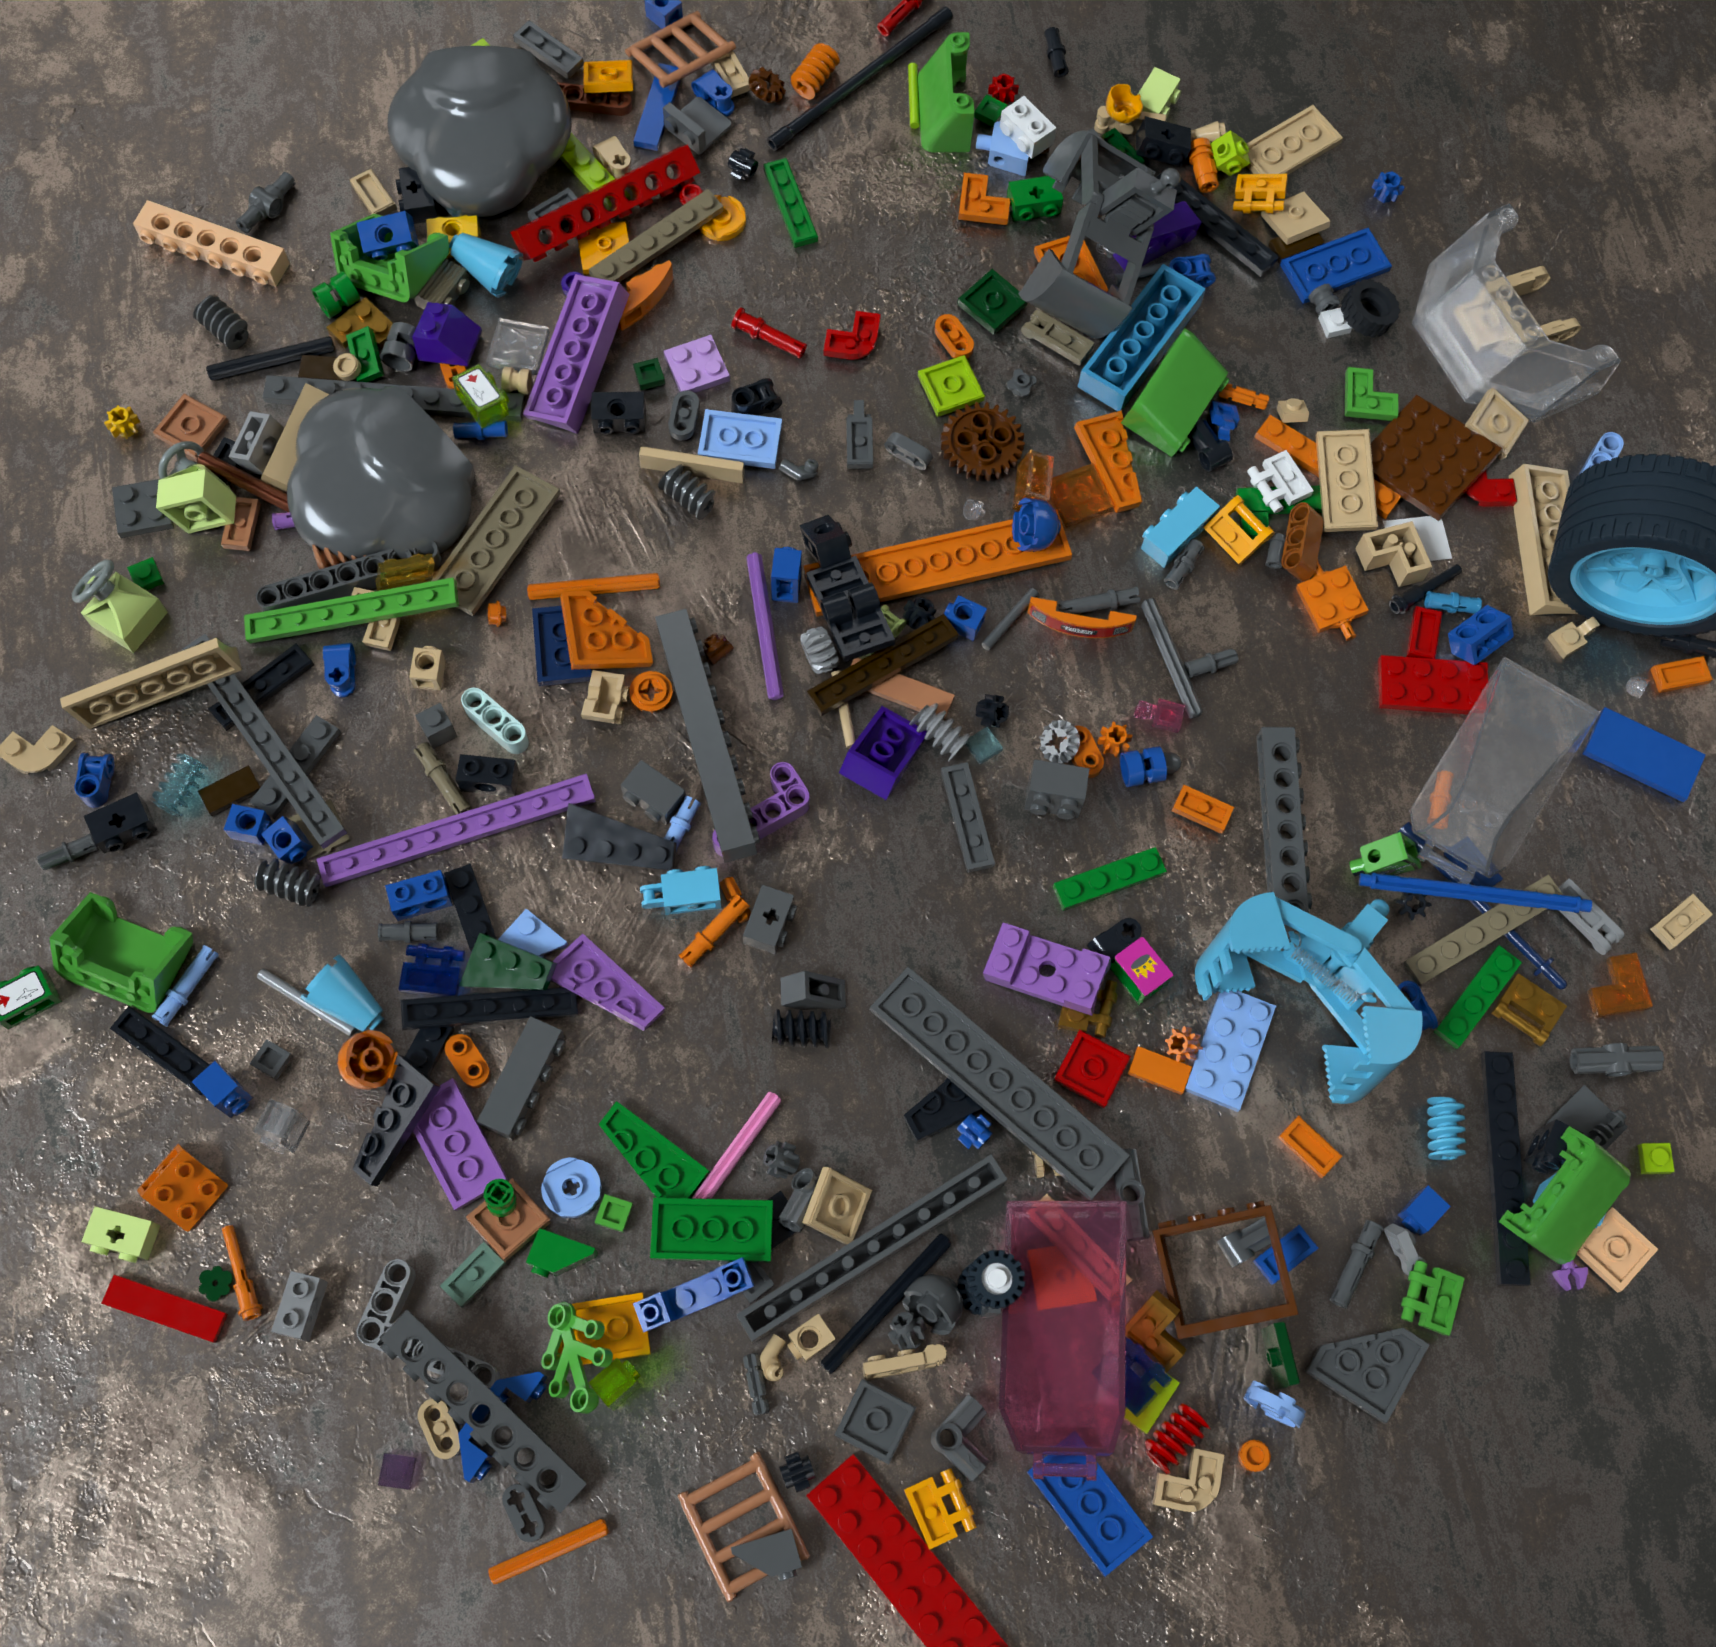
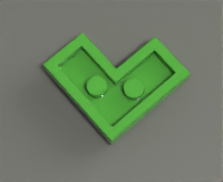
[1345,367,1398,421]

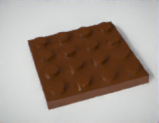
[1371,395,1502,521]

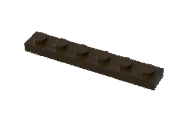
[807,614,959,716]

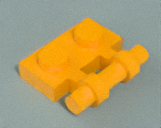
[1233,174,1288,214]
[904,1468,977,1550]

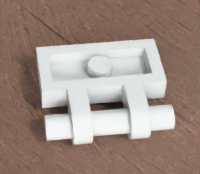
[1247,450,1314,513]

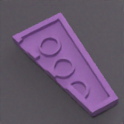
[551,934,665,1031]

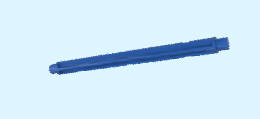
[1359,873,1592,913]

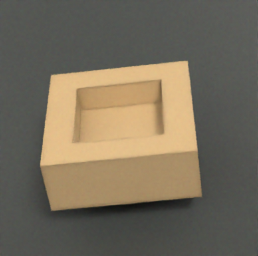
[1277,398,1309,423]

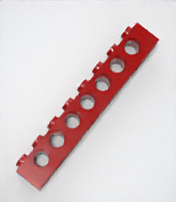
[510,144,701,262]

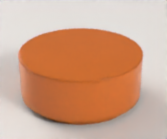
[1238,1440,1271,1472]

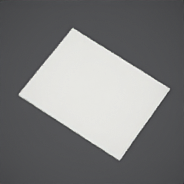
[1383,516,1452,561]

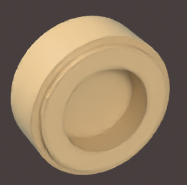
[333,353,361,381]

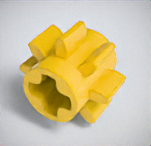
[104,405,141,439]

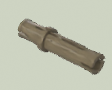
[413,742,472,815]

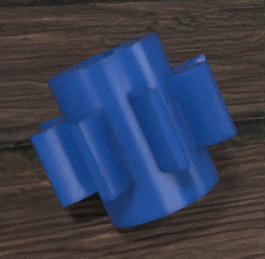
[1372,171,1405,203]
[957,1113,993,1150]

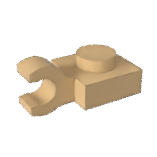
[1547,617,1600,659]

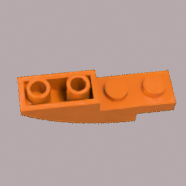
[618,260,673,331]

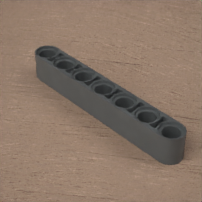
[256,541,442,612]

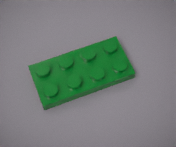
[650,1198,773,1263]

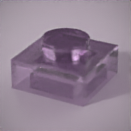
[378,1453,417,1490]

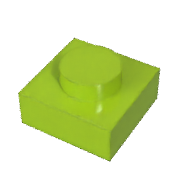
[1637,1143,1675,1174]

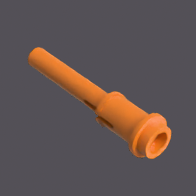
[222,1225,263,1321]

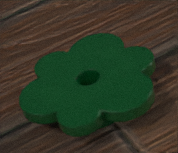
[199,1266,233,1302]

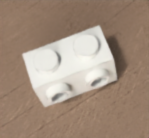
[1000,96,1057,159]

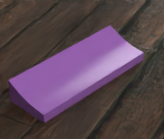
[523,274,629,434]

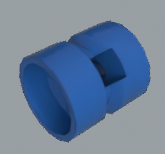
[1120,746,1167,787]

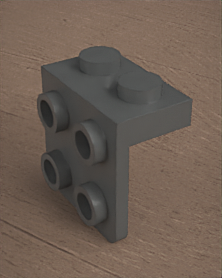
[663,97,731,155]

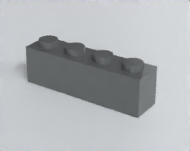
[477,1016,566,1141]

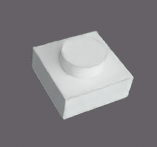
[1318,307,1352,338]

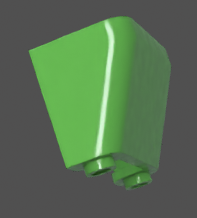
[918,32,974,153]
[330,214,449,302]
[1121,328,1230,457]
[49,892,193,1013]
[1499,1126,1631,1265]

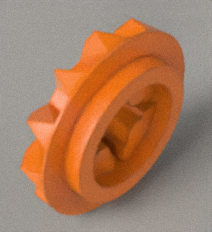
[629,671,673,714]

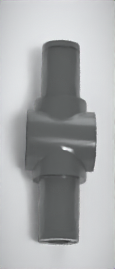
[236,172,296,233]

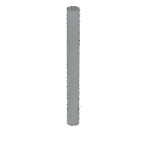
[257,968,357,1037]

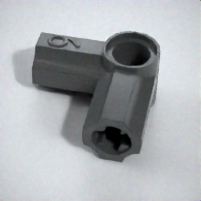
[931,1394,990,1482]

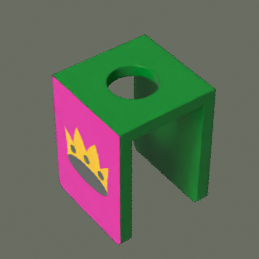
[1110,937,1174,1005]

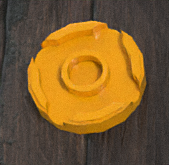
[699,195,746,241]

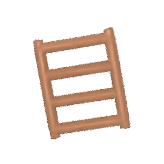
[625,11,736,88]
[677,1452,810,1602]

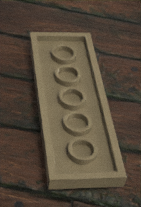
[432,465,561,616]

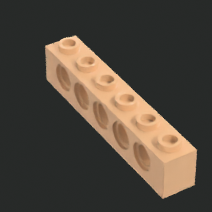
[133,200,290,287]

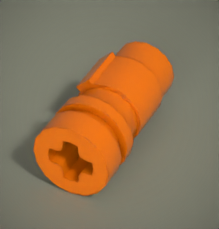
[1188,138,1219,193]

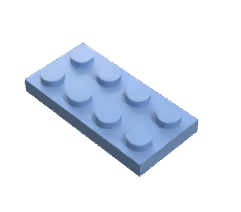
[1184,991,1276,1112]

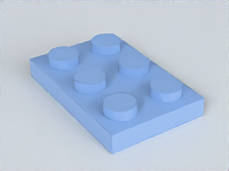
[698,409,782,469]

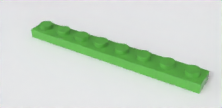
[244,578,459,644]

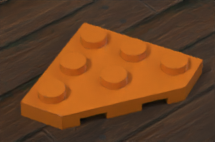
[560,591,653,670]

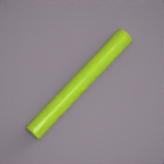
[908,63,920,129]

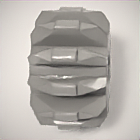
[800,626,839,674]

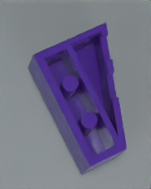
[1112,201,1202,271]

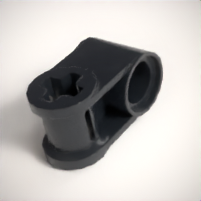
[731,378,782,416]
[1087,918,1142,964]

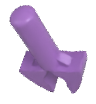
[1552,1259,1588,1291]

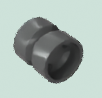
[380,322,417,372]

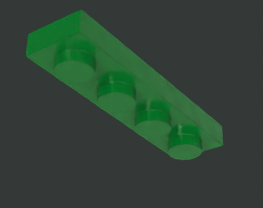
[1052,847,1167,911]
[1433,945,1522,1049]

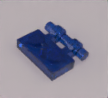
[398,943,465,997]
[1091,1337,1172,1417]

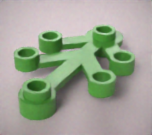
[541,1302,613,1414]

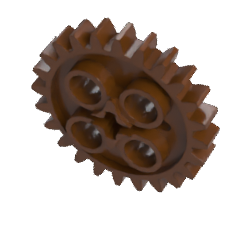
[941,402,1025,481]

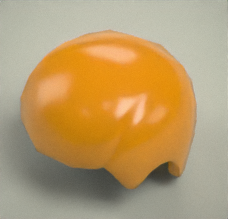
[1106,84,1143,124]

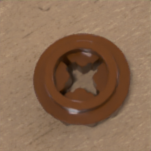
[748,67,786,103]

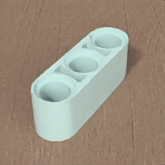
[461,687,529,754]

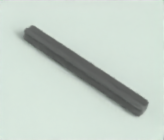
[1141,598,1203,719]

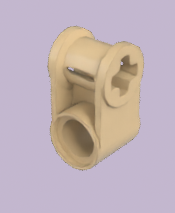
[592,136,632,179]

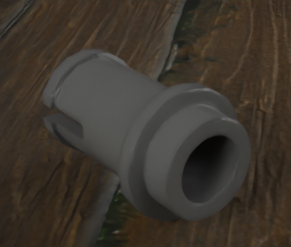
[1265,533,1286,569]

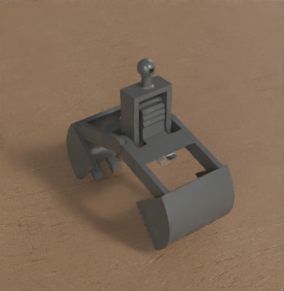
[1018,130,1181,339]

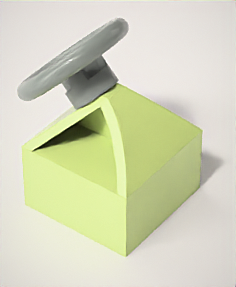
[156,441,236,534]
[72,559,168,653]

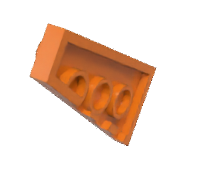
[1074,410,1142,513]

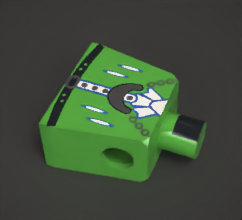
[1349,832,1422,877]

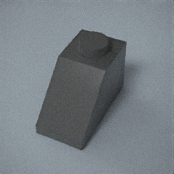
[780,971,846,1010]
[731,1529,802,1581]

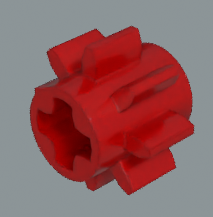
[988,73,1019,104]

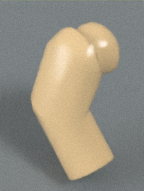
[759,1334,786,1381]

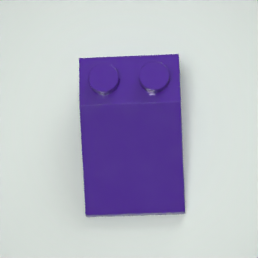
[839,706,927,800]

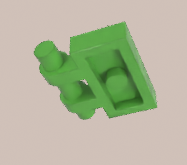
[1401,1260,1465,1336]

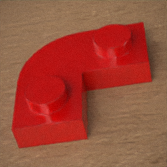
[823,311,881,360]
[1466,470,1517,507]

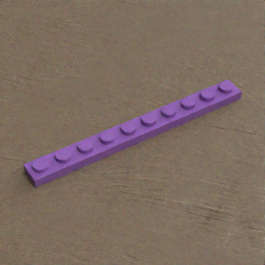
[317,774,596,887]

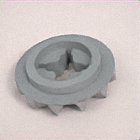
[1039,720,1080,764]

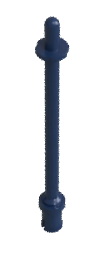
[1397,822,1567,990]

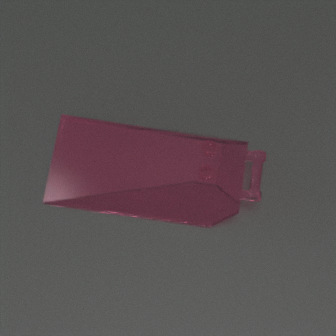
[999,1201,1127,1481]

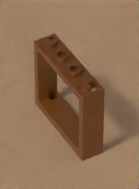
[1152,1200,1299,1339]

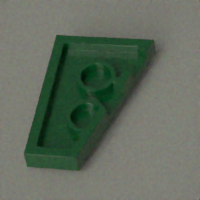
[459,933,557,990]

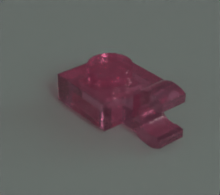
[1133,698,1185,733]

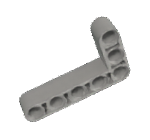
[357,1259,501,1389]

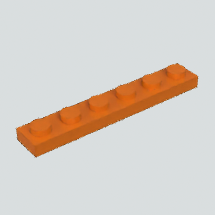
[1254,415,1401,519]

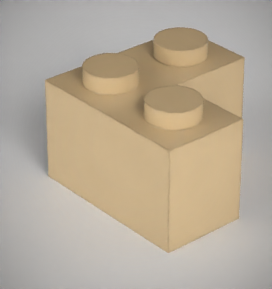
[1355,521,1432,587]

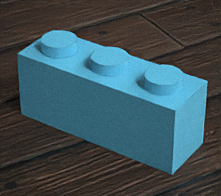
[1141,486,1220,568]

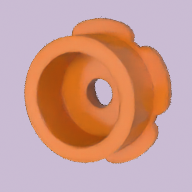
[488,601,506,627]

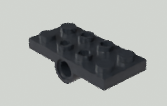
[806,556,895,662]

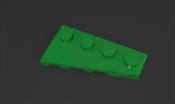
[598,1101,710,1198]

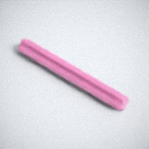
[691,1092,781,1199]

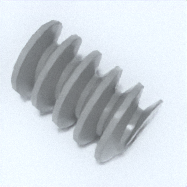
[909,703,970,762]

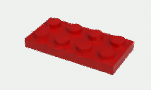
[1378,655,1490,716]

